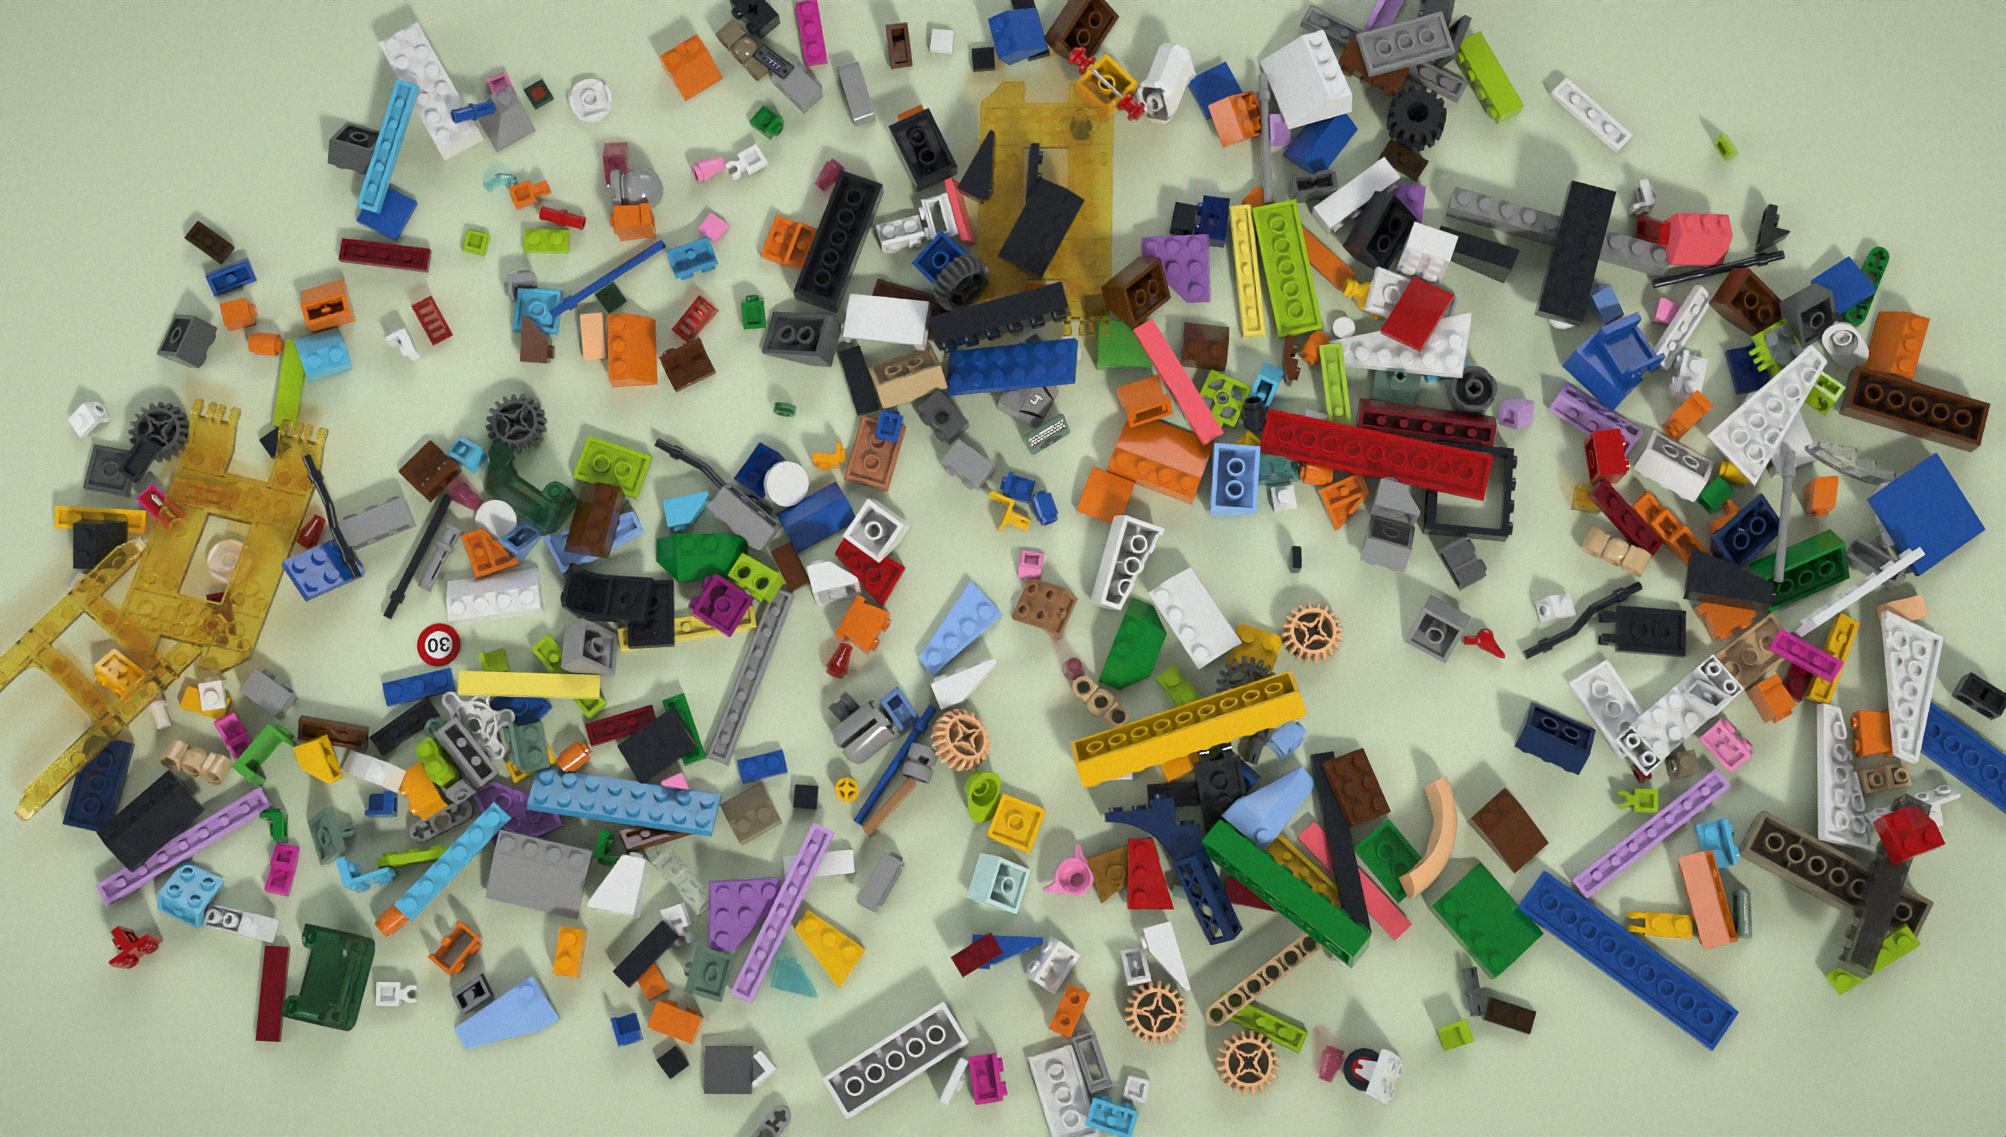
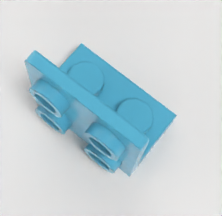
[336,857,398,893]
[157,861,224,929]

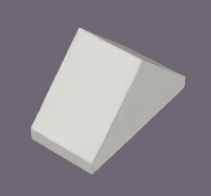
[1682,679,1733,721]
[1120,947,1151,987]

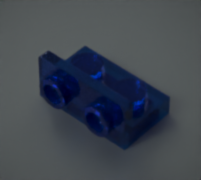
[1725,342,1769,395]
[734,442,786,499]

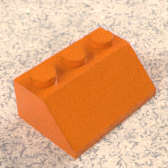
[1863,311,1930,381]
[607,314,658,387]

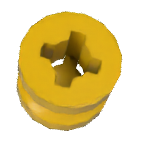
[835,777,859,803]

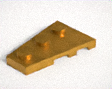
[1086,836,1160,904]

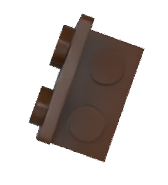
[659,338,716,392]
[399,440,462,503]

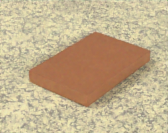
[844,415,906,492]

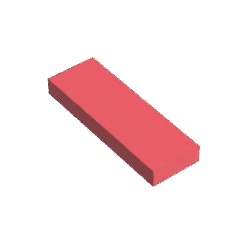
[944,177,976,246]

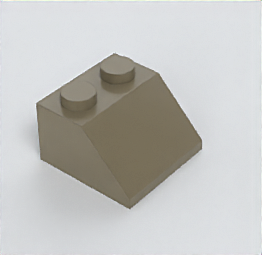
[720,782,783,845]

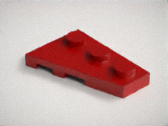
[835,538,906,608]
[1127,838,1174,910]

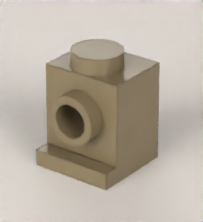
[1666,749,1700,780]

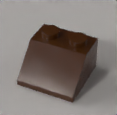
[1180,322,1230,371]

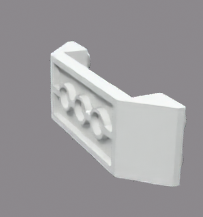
[1614,654,1744,776]

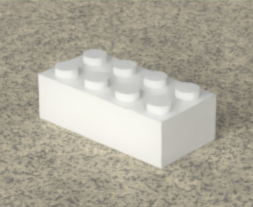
[1395,222,1459,287]

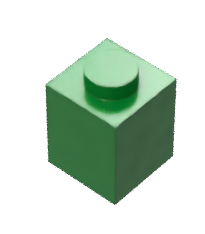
[1695,476,1735,515]

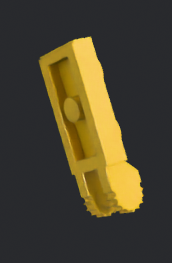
[1626,911,1693,939]

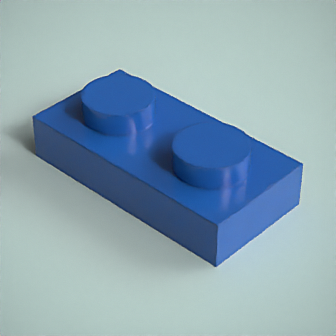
[737,750,788,784]

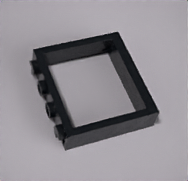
[1423,440,1517,542]

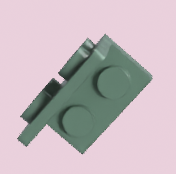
[505,721,551,774]

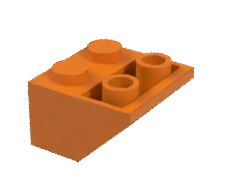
[1208,91,1261,147]
[301,279,356,334]

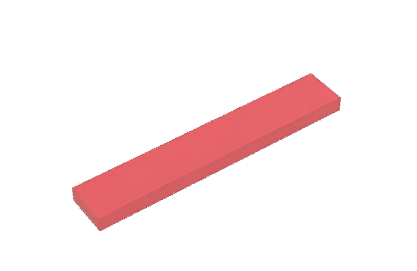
[1132,319,1224,446]
[1297,821,1412,941]

